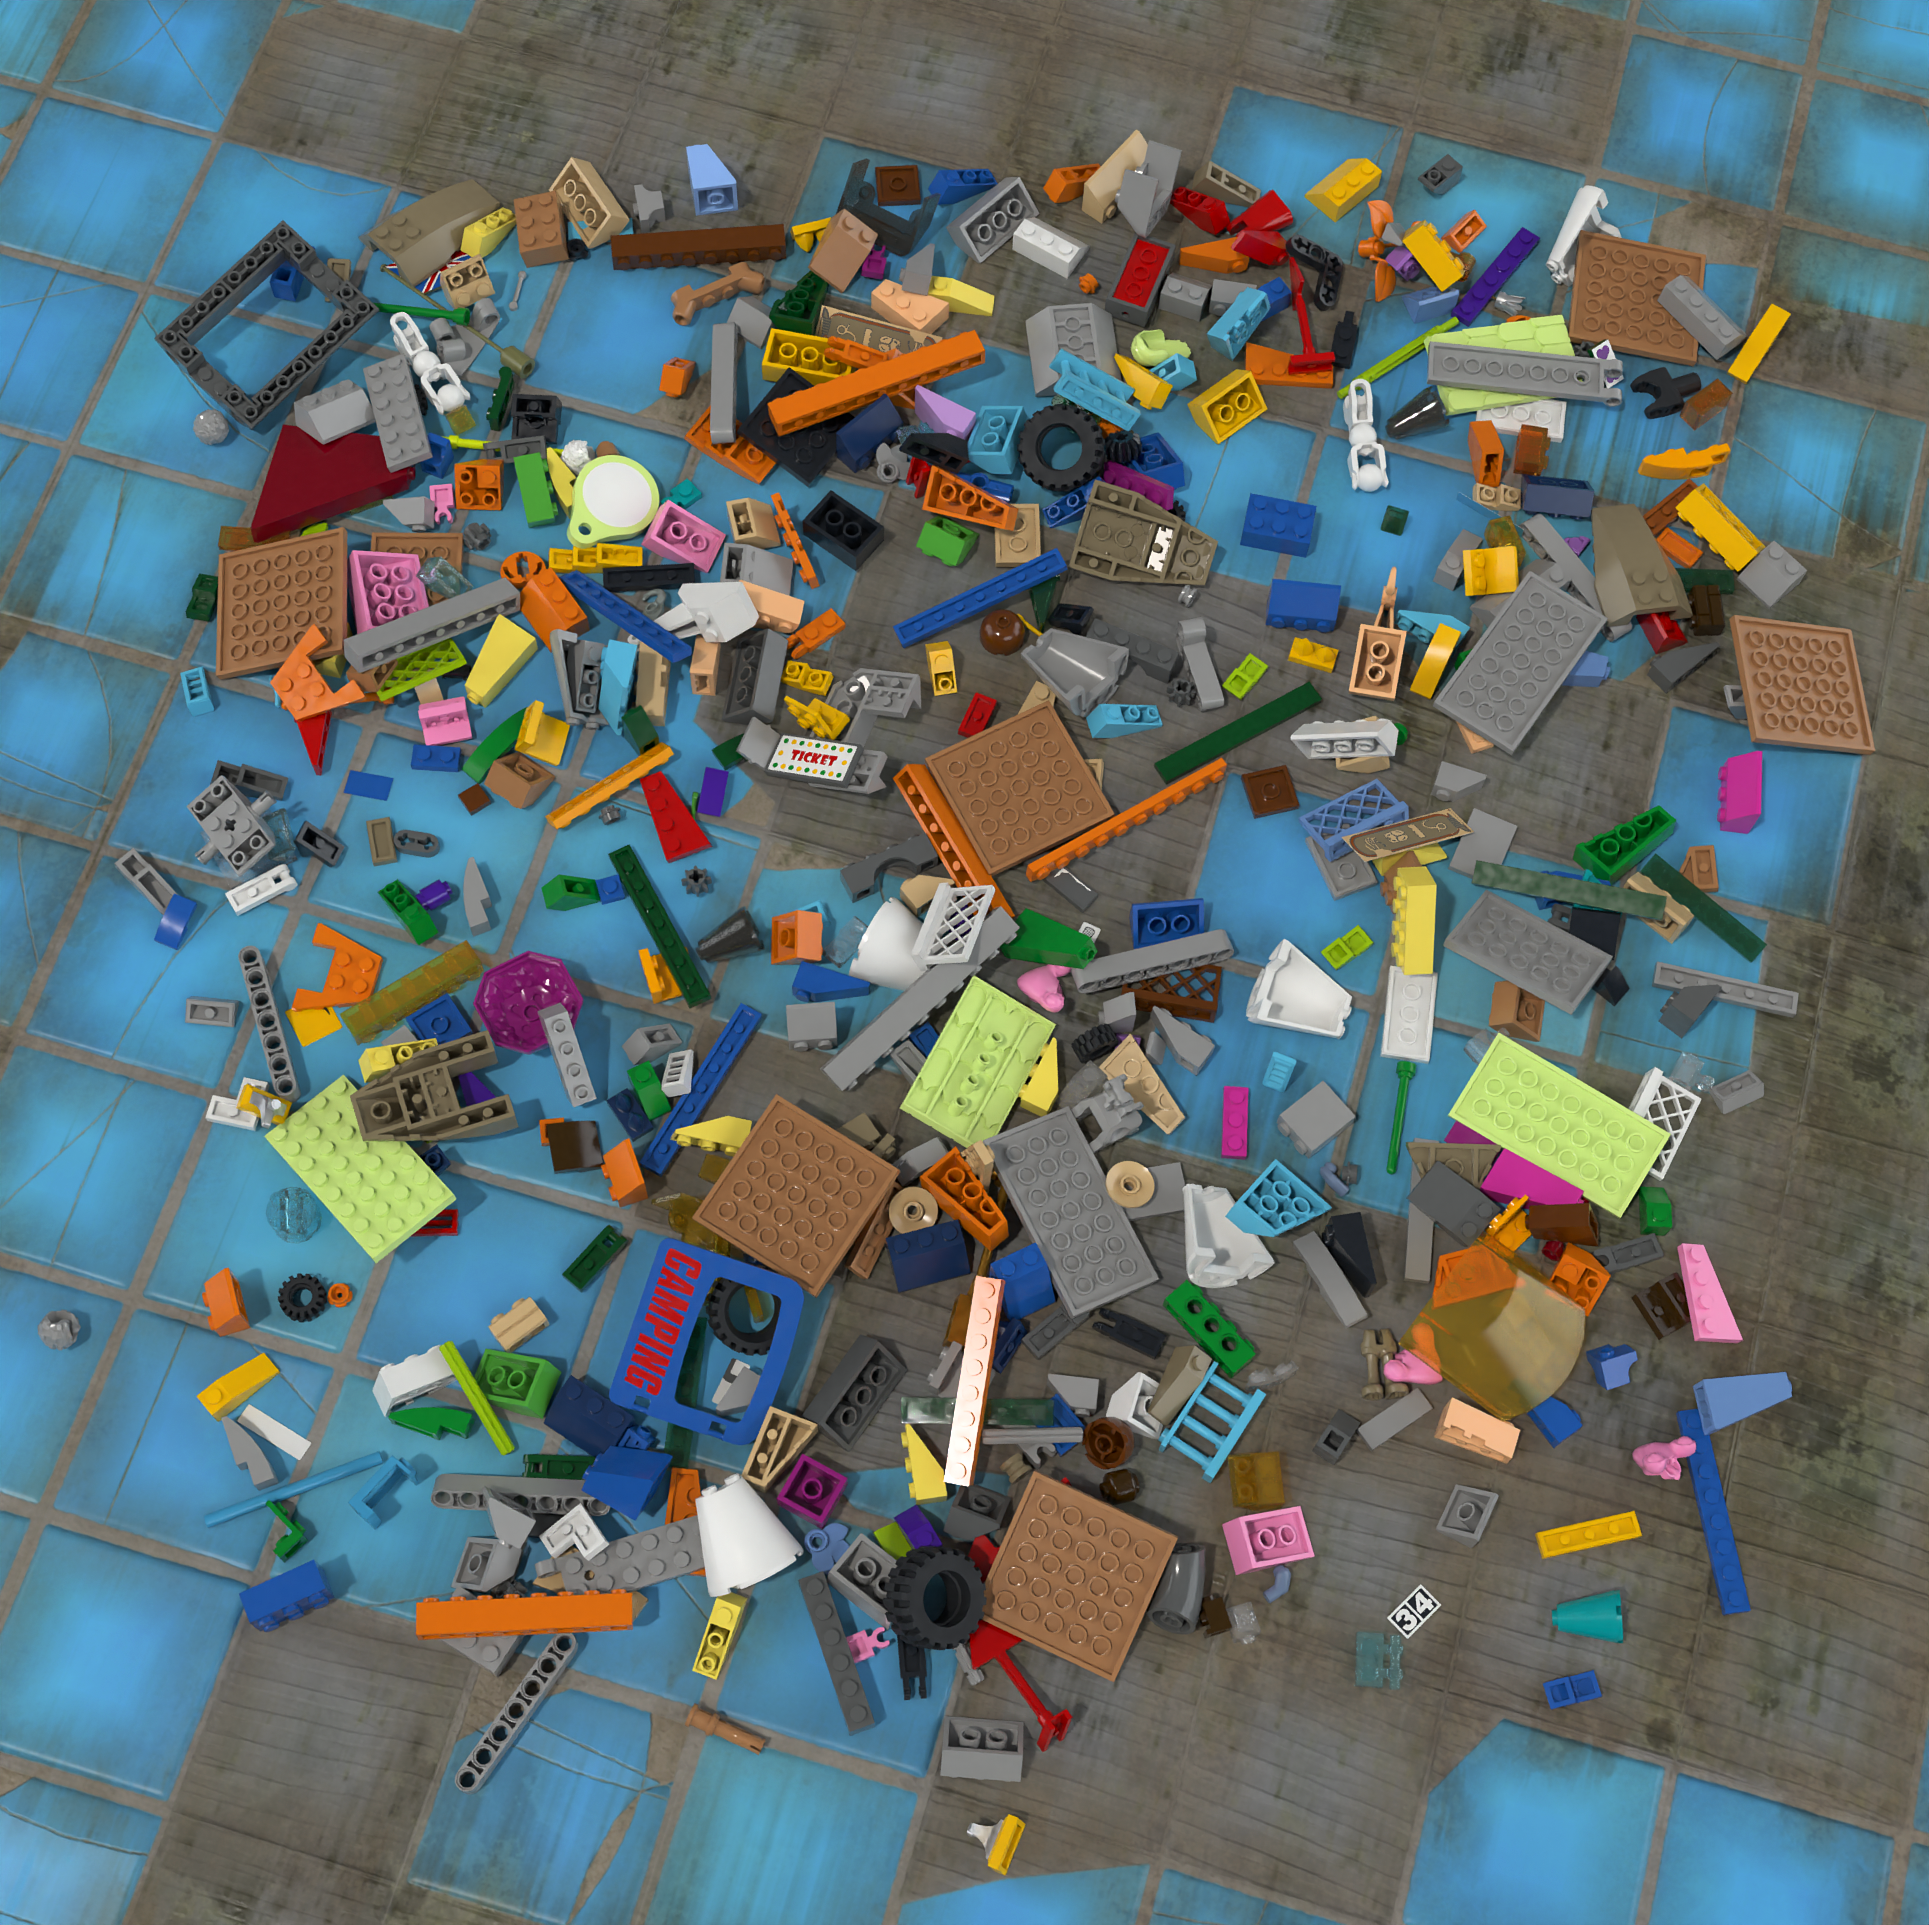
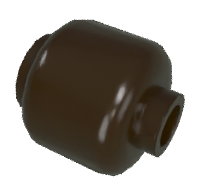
[1099,1469,1140,1505]

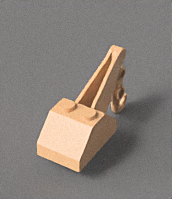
[1348,567,1407,701]

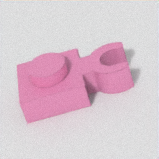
[429,484,455,525]
[846,1627,890,1664]

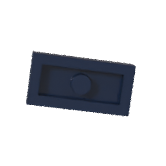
[606,1088,654,1142]
[992,1318,1028,1374]

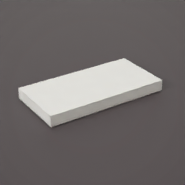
[1475,399,1567,443]
[1380,966,1438,1064]

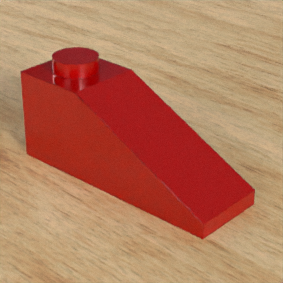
[1231,230,1290,266]
[294,710,332,776]

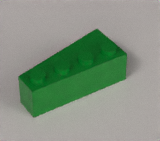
[1573,805,1676,885]

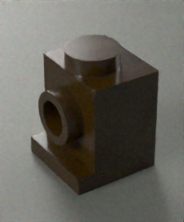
[1199,1595,1232,1638]

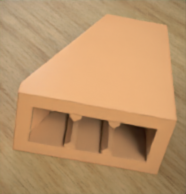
[690,635,721,696]

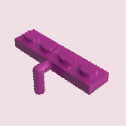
[1104,460,1174,511]

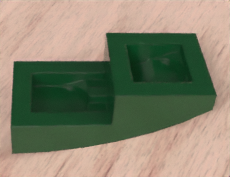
[185,573,218,622]
[712,733,748,771]

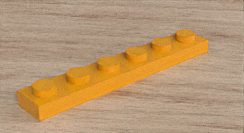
[545,742,674,829]

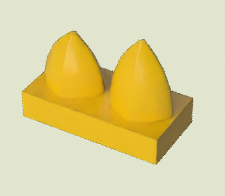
[790,217,831,252]
[1288,637,1339,673]

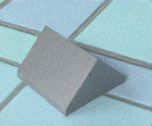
[727,296,778,349]
[1436,1484,1499,1548]

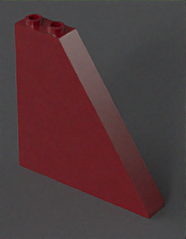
[250,424,420,543]

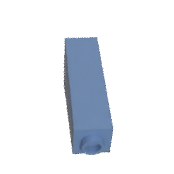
[1562,651,1610,687]
[1693,1372,1792,1435]

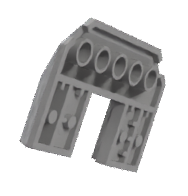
[807,668,921,794]

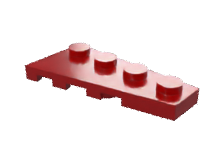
[640,771,713,863]

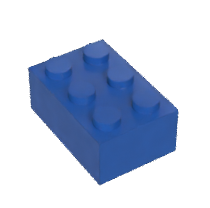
[1240,493,1317,558]
[239,1560,335,1632]

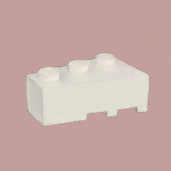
[372,1345,458,1417]

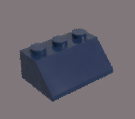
[836,394,903,473]
[1521,474,1595,520]
[885,1219,971,1293]
[544,1375,636,1458]

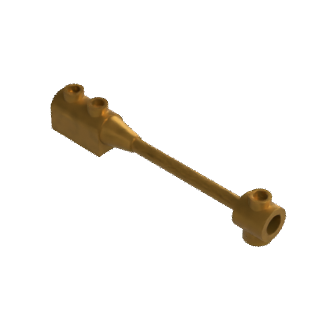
[942,1168,1008,1352]

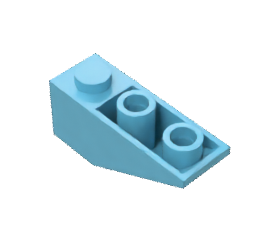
[1394,610,1470,658]
[1086,704,1163,738]

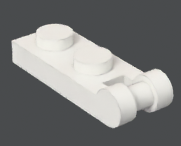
[225,864,298,916]

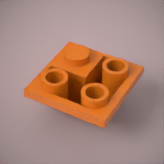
[454,459,504,510]
[1543,1242,1611,1317]

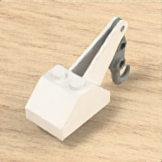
[628,582,759,651]

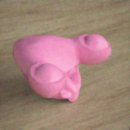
[1016,964,1071,1013]
[1383,1322,1443,1385]
[1632,1436,1696,1480]

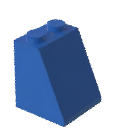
[989,1242,1056,1322]
[582,1446,673,1521]

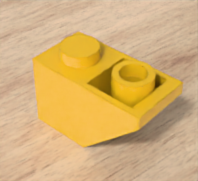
[925,641,957,696]

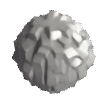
[193,409,229,445]
[38,1309,81,1350]

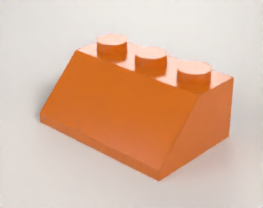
[520,567,590,653]

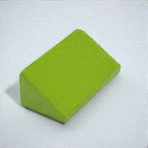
[873,1522,912,1560]

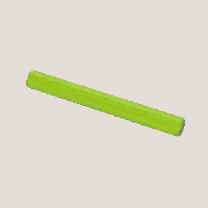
[439,1340,515,1455]

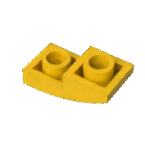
[781,660,834,696]

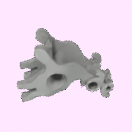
[1071,1074,1144,1154]

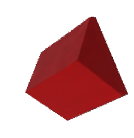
[1636,611,1688,655]

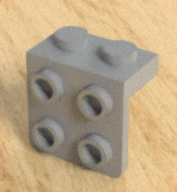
[927,1341,995,1406]

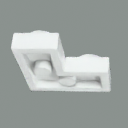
[205,1077,270,1131]
[539,1503,609,1561]

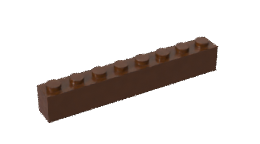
[610,224,786,270]

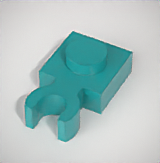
[660,478,702,510]

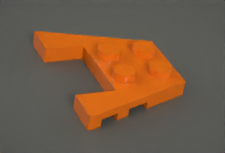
[270,624,367,722]
[292,923,383,1012]

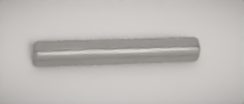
[981,1427,1083,1444]

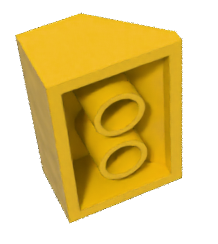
[1304,158,1382,222]
[1402,220,1465,292]
[1187,369,1267,444]

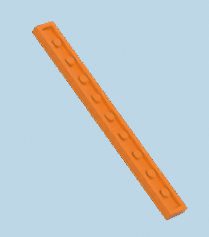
[1026,758,1227,882]

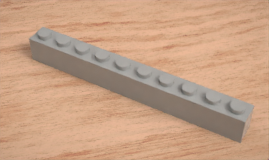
[820,906,1020,1091]

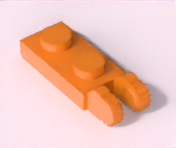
[824,336,888,369]
[787,608,846,660]

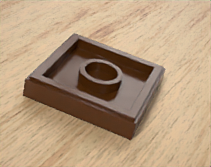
[875,165,921,207]
[1241,765,1300,819]

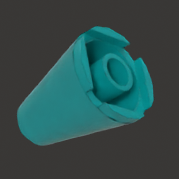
[1552,1590,1623,1643]

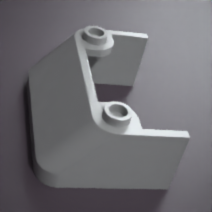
[1115,140,1182,238]

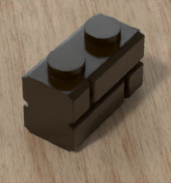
[1687,585,1725,636]

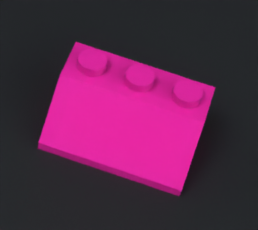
[1717,751,1762,834]

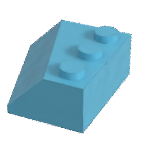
[1207,287,1271,361]
[598,639,637,735]
[1225,1159,1332,1237]

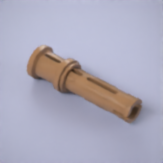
[685,1703,766,1755]

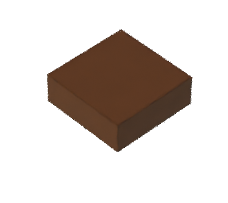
[458,783,491,816]

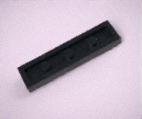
[603,563,695,592]

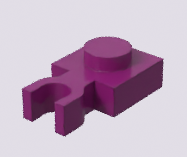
[861,244,887,280]

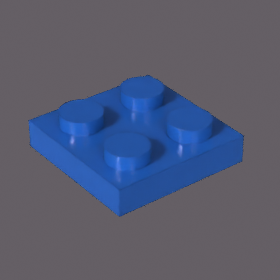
[405,993,473,1045]

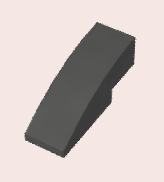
[210,760,288,800]

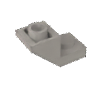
[892,1137,948,1186]

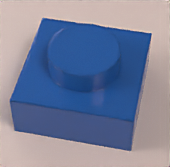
[595,874,625,905]

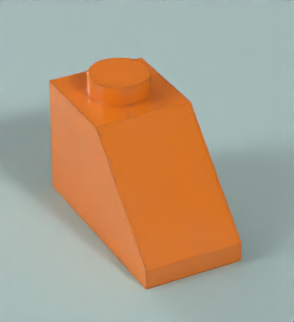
[659,357,696,397]

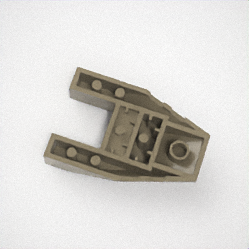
[350,1030,519,1141]

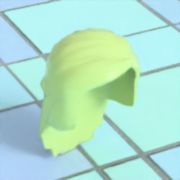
[1131,329,1191,366]

